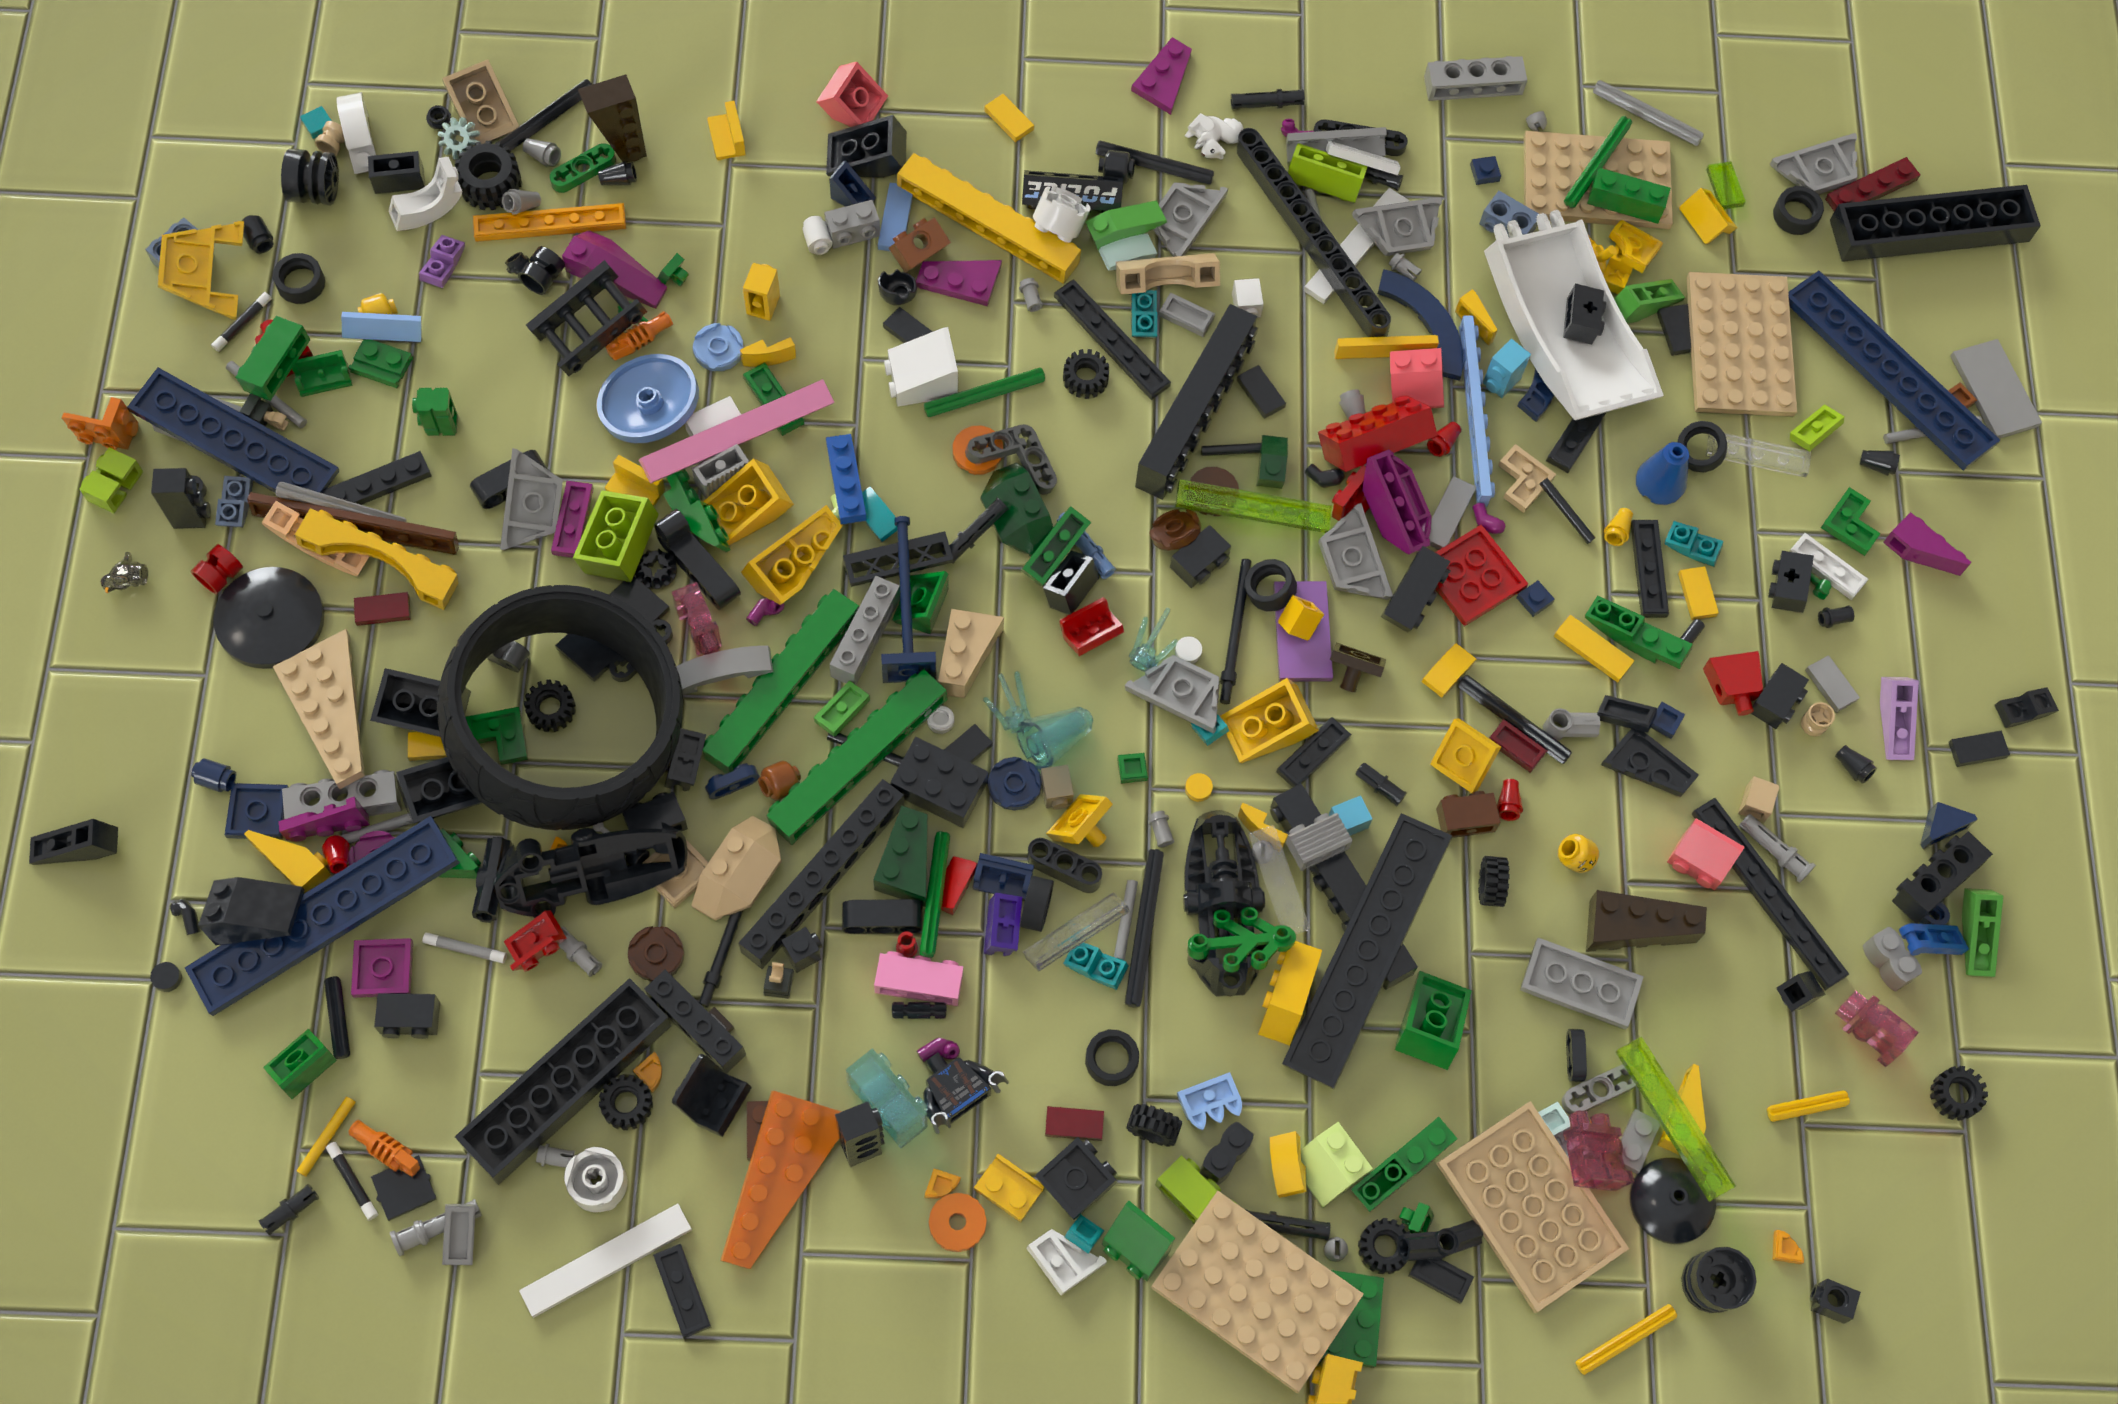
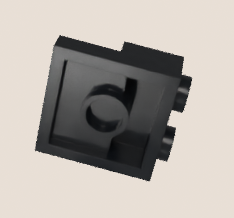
[1035,1137,1117,1220]

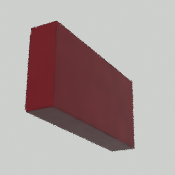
[354,592,411,626]
[1489,719,1548,773]
[1045,1106,1104,1141]

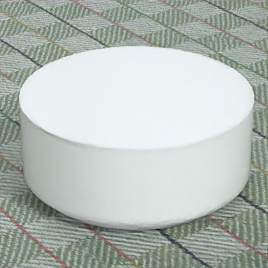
[1175,637,1202,664]
[927,706,954,734]

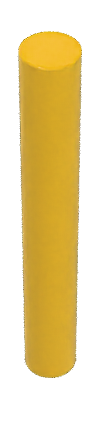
[296,1096,356,1177]

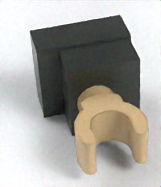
[239,393,289,431]
[763,962,794,999]

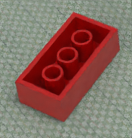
[1318,396,1438,472]

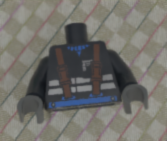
[923,1053,1009,1134]

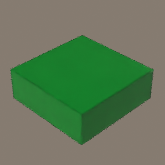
[1117,753,1148,784]

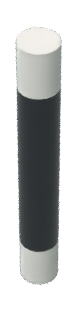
[211,292,272,352]
[326,1142,378,1221]

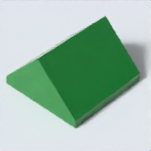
[892,571,949,635]
[263,1029,337,1099]

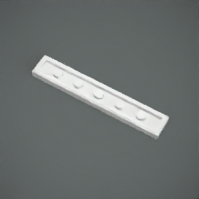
[1304,187,1409,304]
[519,1204,692,1318]

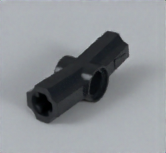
[472,837,513,923]
[1397,1220,1483,1261]

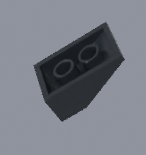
[826,115,907,178]
[198,877,304,946]

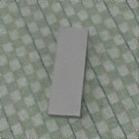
[1429,476,1476,550]

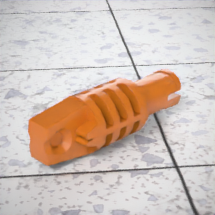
[605,311,673,361]
[349,1120,420,1177]

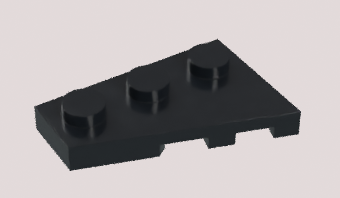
[1601,729,1699,797]

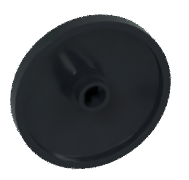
[213,567,324,669]

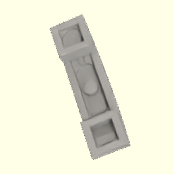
[676,646,773,695]

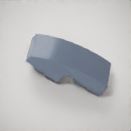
[215,476,253,528]

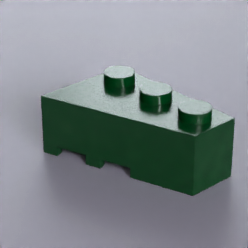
[873,806,928,907]

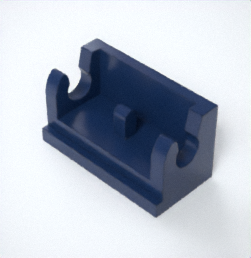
[973,853,1034,901]

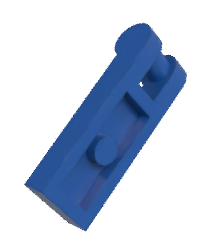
[1899,923,1969,956]

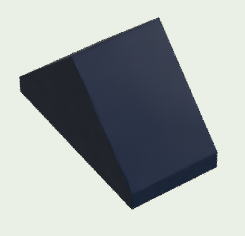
[829,161,876,207]
[1920,802,1978,849]

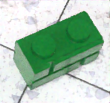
[412,388,458,436]

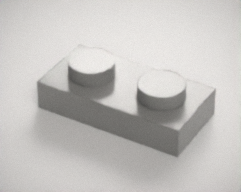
[1611,1109,1661,1174]

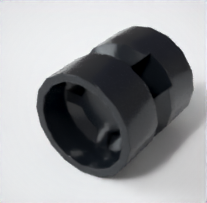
[518,246,565,295]

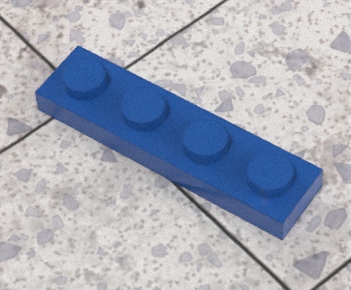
[826,434,867,524]

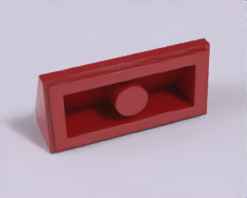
[941,856,978,916]

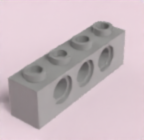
[1424,56,1527,101]
[830,576,900,685]
[282,770,402,819]

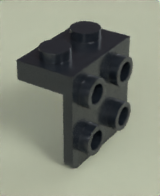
[672,1054,752,1137]

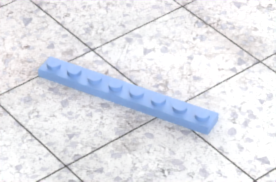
[1459,316,1495,507]

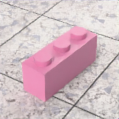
[874,951,963,1006]

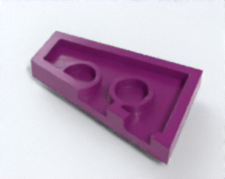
[1131,37,1192,115]
[916,260,1002,307]
[278,797,370,842]

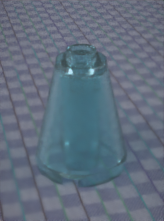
[1017,707,1093,770]

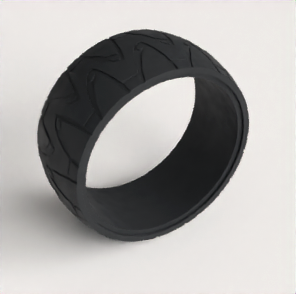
[437,585,684,831]

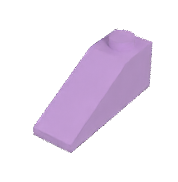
[1880,677,1919,760]

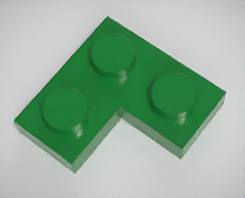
[1821,487,1881,556]
[466,707,528,765]

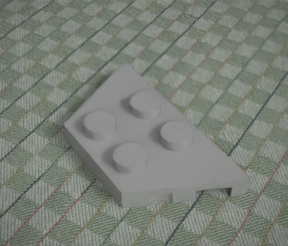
[1770,133,1857,194]
[1153,183,1228,257]
[1352,197,1442,256]
[500,448,563,550]
[1318,503,1393,600]
[1125,655,1220,734]

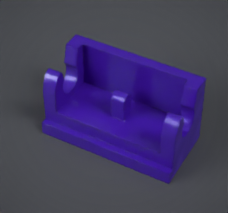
[984,893,1022,956]

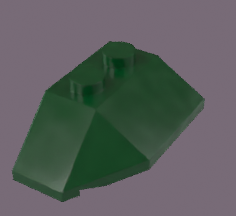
[980,462,1053,557]

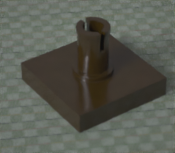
[1330,642,1386,692]

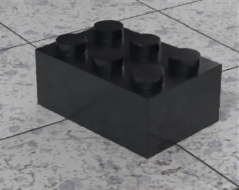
[890,736,989,828]

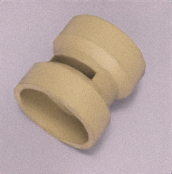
[314,121,345,156]
[1801,702,1835,736]

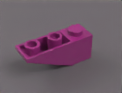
[1883,512,1972,576]

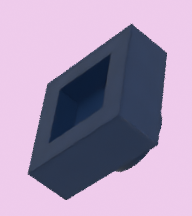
[1470,156,1501,185]
[1516,580,1555,617]
[1651,702,1685,739]

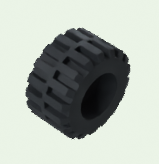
[455,141,522,210]

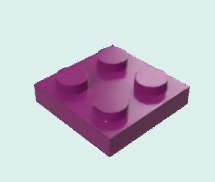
[351,938,413,998]

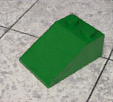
[1395,971,1472,1070]
[1102,1200,1175,1281]

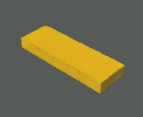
[1554,614,1635,683]

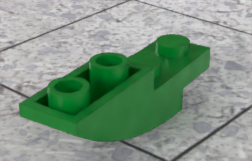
[663,469,731,552]
[1585,595,1693,669]
[1351,1117,1458,1212]

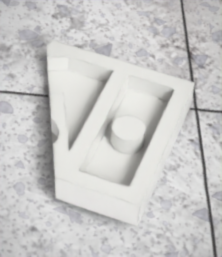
[1026,1229,1107,1296]

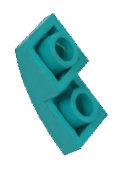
[1131,290,1157,338]
[862,487,897,542]
[1665,521,1723,567]
[1063,940,1129,990]

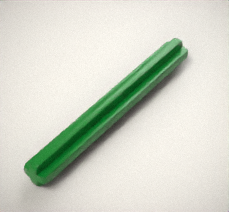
[1564,116,1632,208]
[924,367,1045,417]
[919,831,950,958]

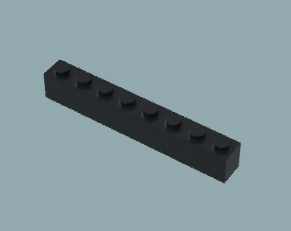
[1270,784,1418,990]

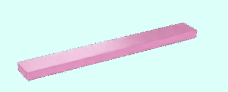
[639,379,834,484]

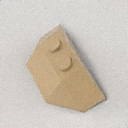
[691,816,782,921]

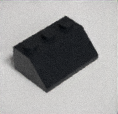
[370,668,471,737]
[396,757,482,824]

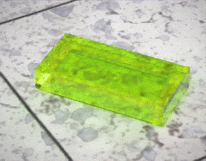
[1706,161,1746,210]

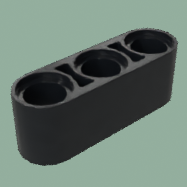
[470,450,548,509]
[1027,838,1102,893]
[842,899,923,934]

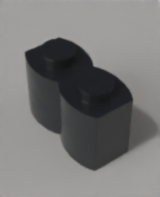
[1200,1122,1254,1185]

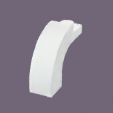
[337,92,376,174]
[388,157,463,231]

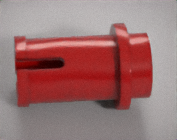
[896,932,918,958]

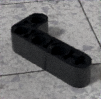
[654,509,741,610]

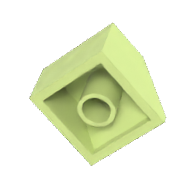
[1301,1122,1373,1208]

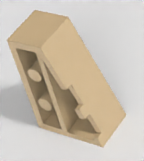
[938,609,1004,698]

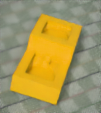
[1603,244,1633,294]
[740,337,796,367]
[1421,643,1476,698]
[1238,802,1288,853]
[1270,1131,1306,1198]

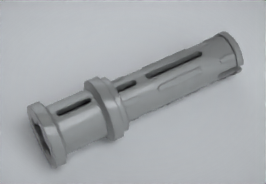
[1739,813,1816,883]
[390,1199,482,1256]

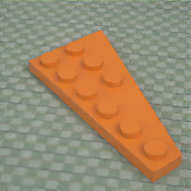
[720,1091,841,1269]

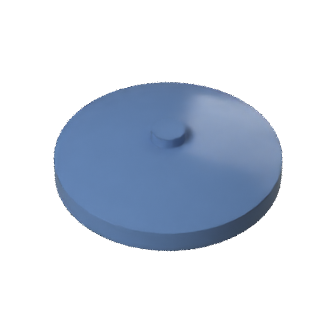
[597,354,699,443]

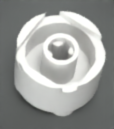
[1033,187,1091,243]
[564,1147,627,1212]

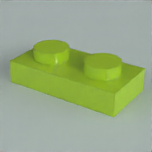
[1790,404,1845,452]

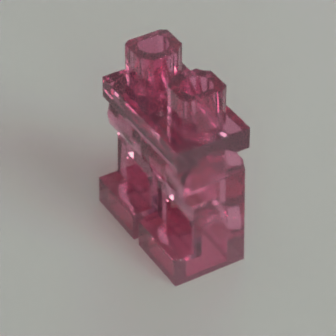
[672,582,722,655]
[1835,991,1919,1067]
[1563,1110,1635,1191]

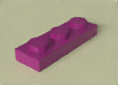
[551,481,594,558]

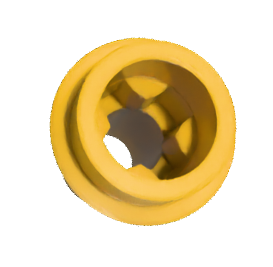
[1604,508,1633,546]

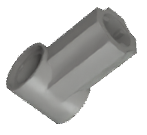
[1542,708,1601,741]

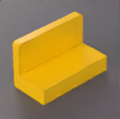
[707,101,746,160]
[1679,188,1738,244]
[605,455,665,506]

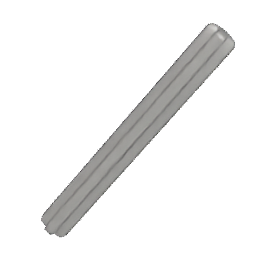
[1593,80,1704,146]
[275,482,407,522]

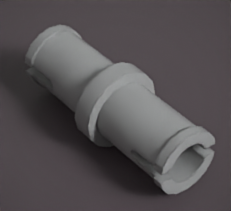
[559,926,602,977]

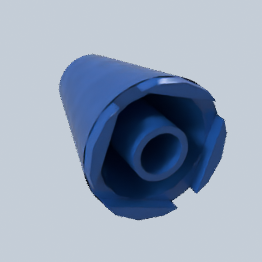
[1636,442,1689,505]

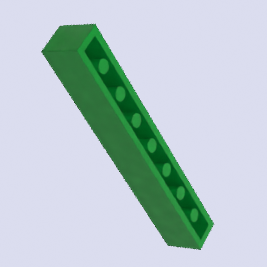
[702,589,859,774]
[766,669,948,845]

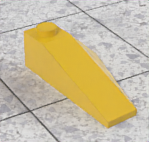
[741,505,843,605]

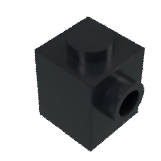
[781,927,822,973]
[1776,971,1826,1012]

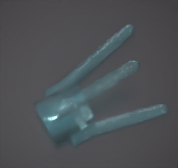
[1129,608,1178,672]
[983,671,1032,733]

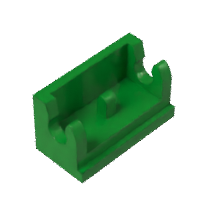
[292,350,353,397]

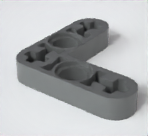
[965,424,1057,495]

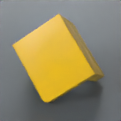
[1278,595,1324,641]

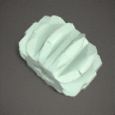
[438,117,481,160]

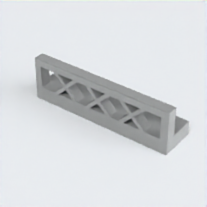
[1286,127,1387,163]

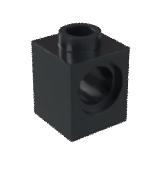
[1810,1279,1861,1324]

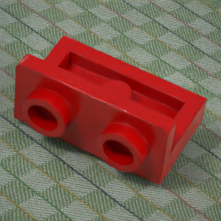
[1331,465,1370,521]
[1059,597,1124,656]
[504,910,567,972]

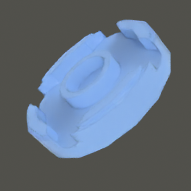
[693,323,744,371]

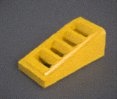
[1455,289,1497,345]

